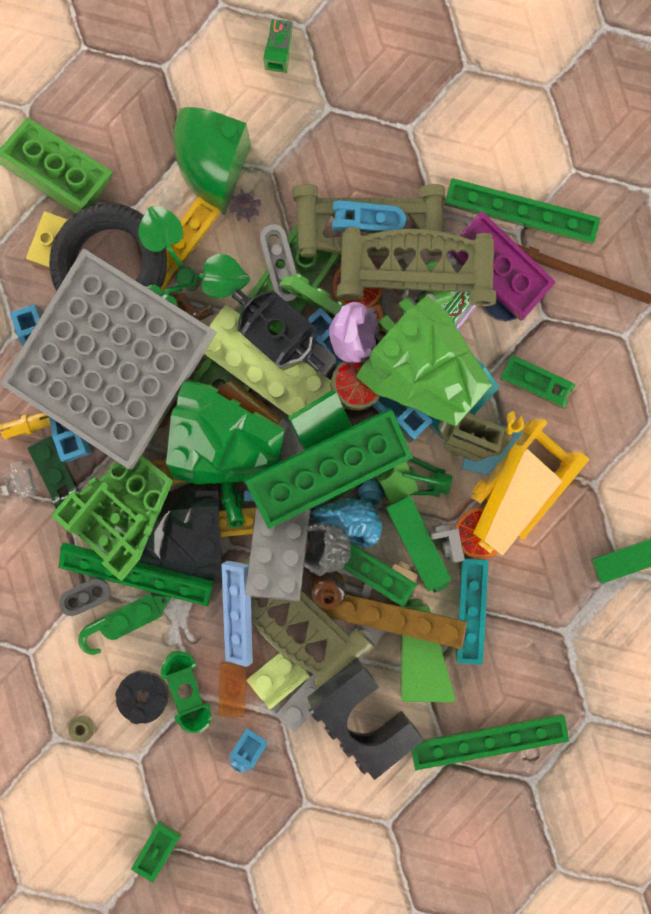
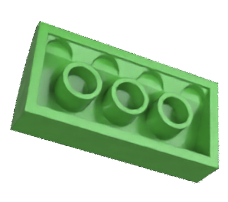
[0,117,113,213]

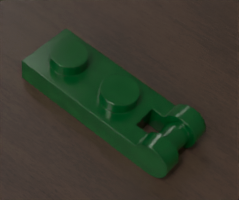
[27,436,80,509]

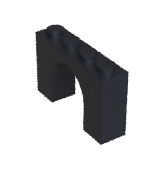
[307,658,424,780]

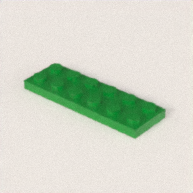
[244,408,413,529]

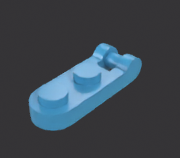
[332,200,406,233]

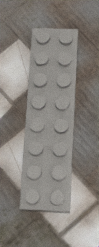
[245,402,310,602]

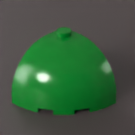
[173,107,251,215]

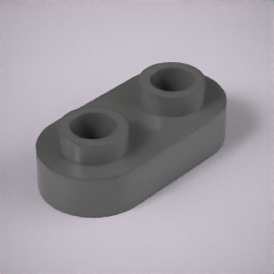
[59,578,111,616]

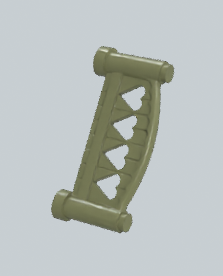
[292,184,445,258]
[337,227,496,306]
[220,556,375,688]

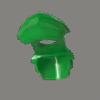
[161,651,212,733]

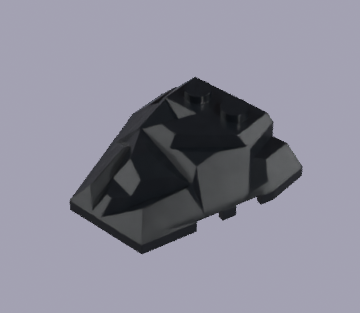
[138,483,225,584]

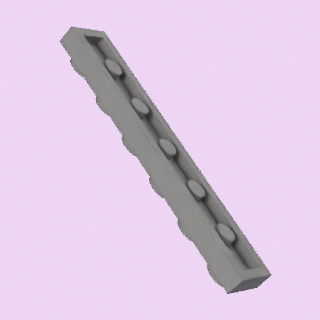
[275,598,386,733]

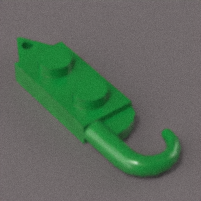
[78,593,172,655]

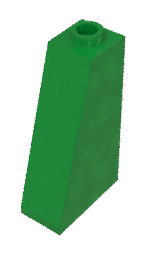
[384,496,451,593]

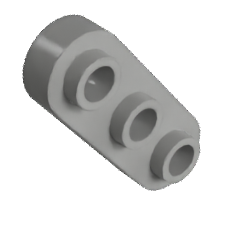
[260,224,298,303]

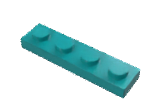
[456,558,489,665]

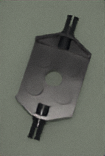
[232,289,325,373]

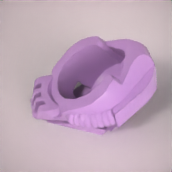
[329,302,380,363]

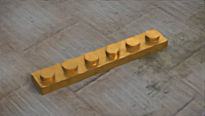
[312,593,468,649]

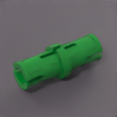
[220,482,245,528]

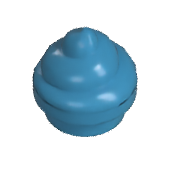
[358,478,384,505]

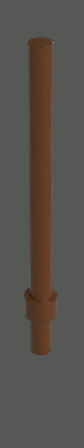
[517,244,651,304]

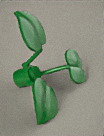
[138,206,250,307]

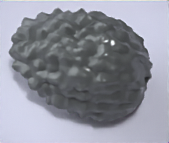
[304,522,351,576]

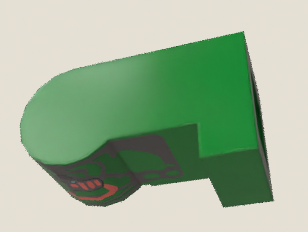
[263,19,293,73]

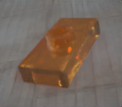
[218,662,247,717]

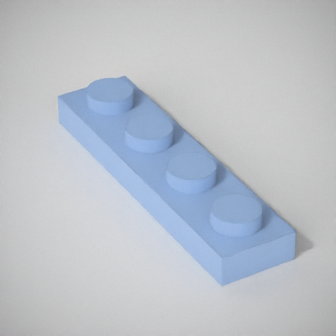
[222,561,253,667]

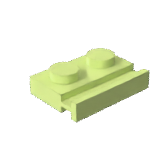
[246,652,310,709]

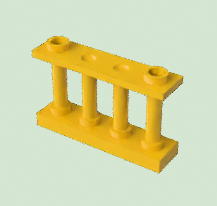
[470,418,590,540]

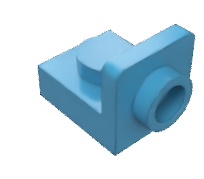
[227,728,269,773]

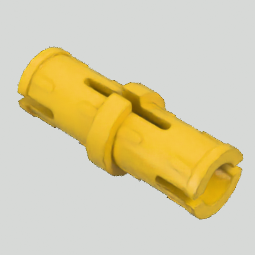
[0,412,51,440]

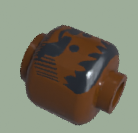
[311,571,346,609]

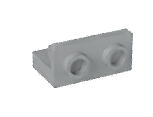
[429,523,465,563]

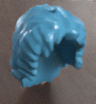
[311,497,383,548]

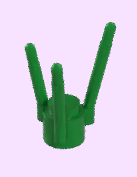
[402,456,452,497]

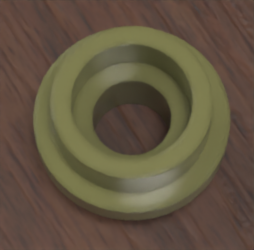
[68,715,95,742]

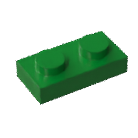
[131,821,181,883]

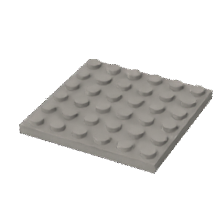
[0,248,217,469]

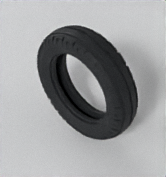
[49,203,167,292]

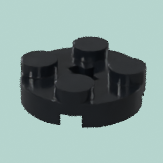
[115,670,169,724]

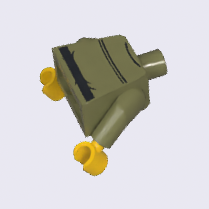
[439,411,524,462]

